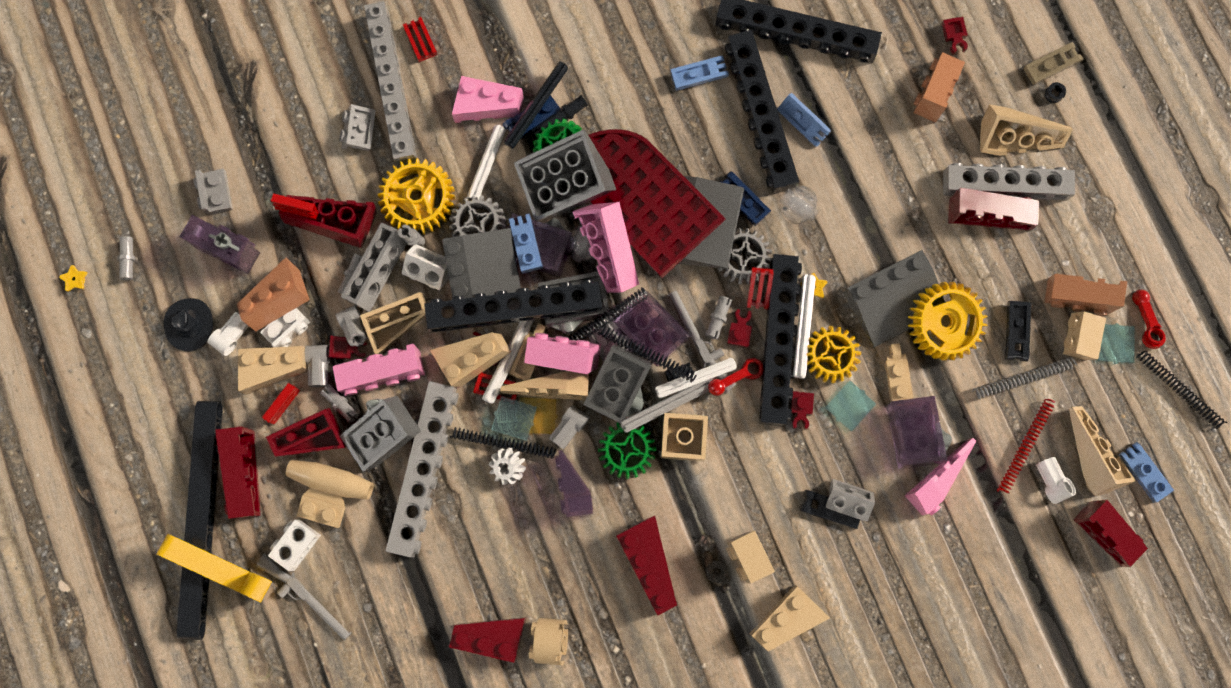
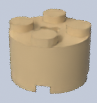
[529,618,568,666]

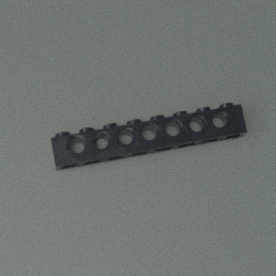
[715,0,882,63]
[724,30,800,194]
[759,254,802,427]
[424,280,602,333]

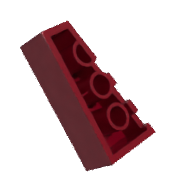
[278,195,377,248]
[215,426,261,519]
[616,515,677,616]

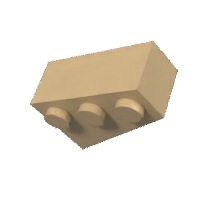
[238,346,308,395]

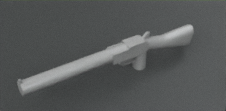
[667,291,736,395]
[256,553,352,641]

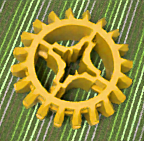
[806,326,861,383]

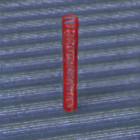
[997,399,1055,494]

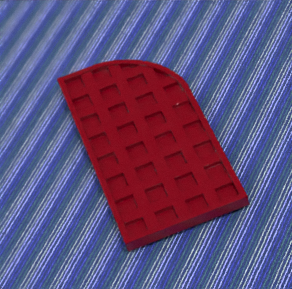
[588,129,726,278]

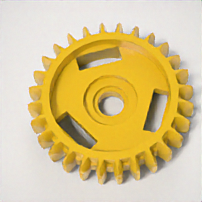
[378,158,456,235]
[908,282,988,361]

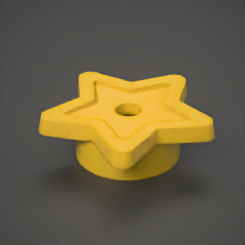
[60,265,87,292]
[800,273,827,298]

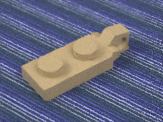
[509,323,546,381]
[885,343,914,404]

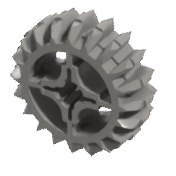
[449,195,506,237]
[718,228,772,285]

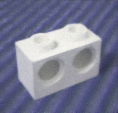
[401,244,449,290]
[268,520,321,571]

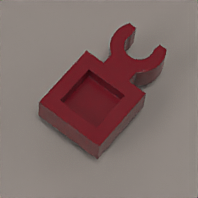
[941,16,968,55]
[727,309,752,348]
[329,336,367,360]
[791,391,814,430]

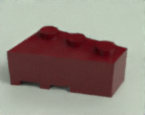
[266,408,347,457]
[1073,500,1148,567]
[449,617,527,663]

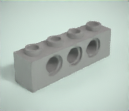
[341,223,407,312]

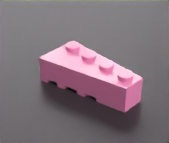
[333,344,425,396]

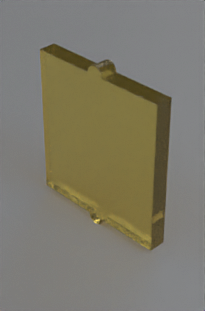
[516,397,558,434]

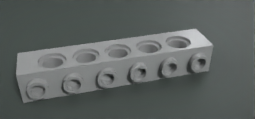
[943,163,1075,200]

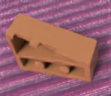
[913,52,965,123]
[237,258,310,331]
[1044,274,1127,317]

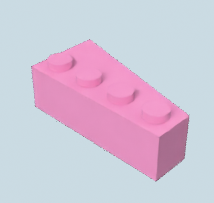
[572,202,639,293]

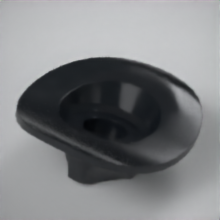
[163,298,213,352]

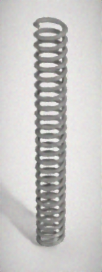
[972,357,1077,399]

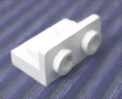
[260,308,310,347]

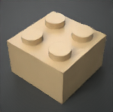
[661,413,708,462]
[726,531,775,584]

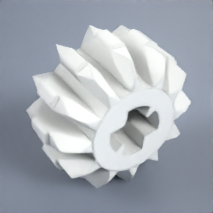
[488,448,526,485]

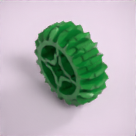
[532,119,582,153]
[598,422,656,479]

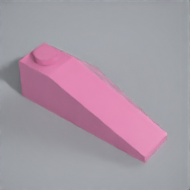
[905,438,976,515]

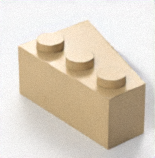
[360,292,426,354]
[430,332,512,387]
[749,586,830,652]

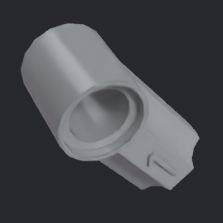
[336,305,367,347]
[305,345,330,388]
[549,404,590,450]

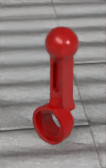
[1132,289,1166,349]
[708,358,764,396]

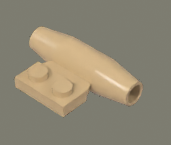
[286,460,374,528]

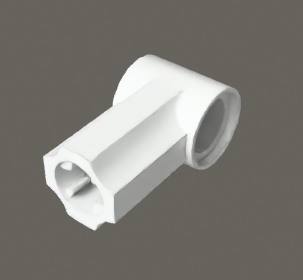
[208,312,249,356]
[1036,457,1076,504]

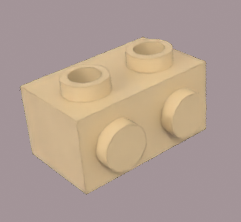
[1063,312,1106,360]

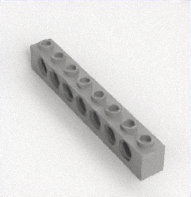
[364,1,417,167]
[385,381,459,557]

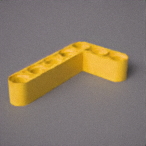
[156,534,272,602]

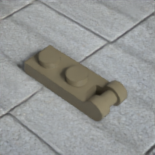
[1023,42,1084,86]

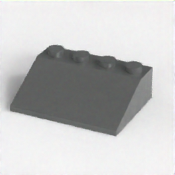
[514,130,616,222]
[678,176,744,269]
[442,228,521,316]
[843,250,945,348]

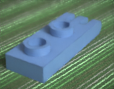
[670,56,729,91]
[777,93,831,147]
[509,213,543,274]
[1119,442,1174,503]

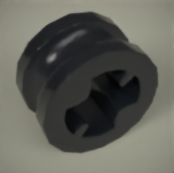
[1045,82,1066,103]

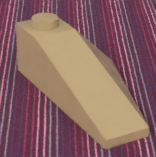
[980,104,1073,156]
[500,371,589,401]
[1069,406,1135,496]

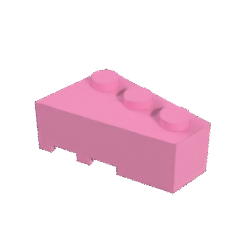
[452,76,524,123]
[524,333,601,374]

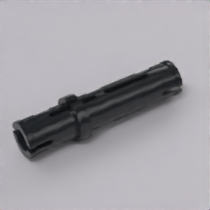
[530,95,588,140]

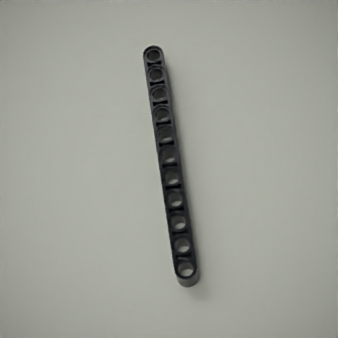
[177,401,223,640]

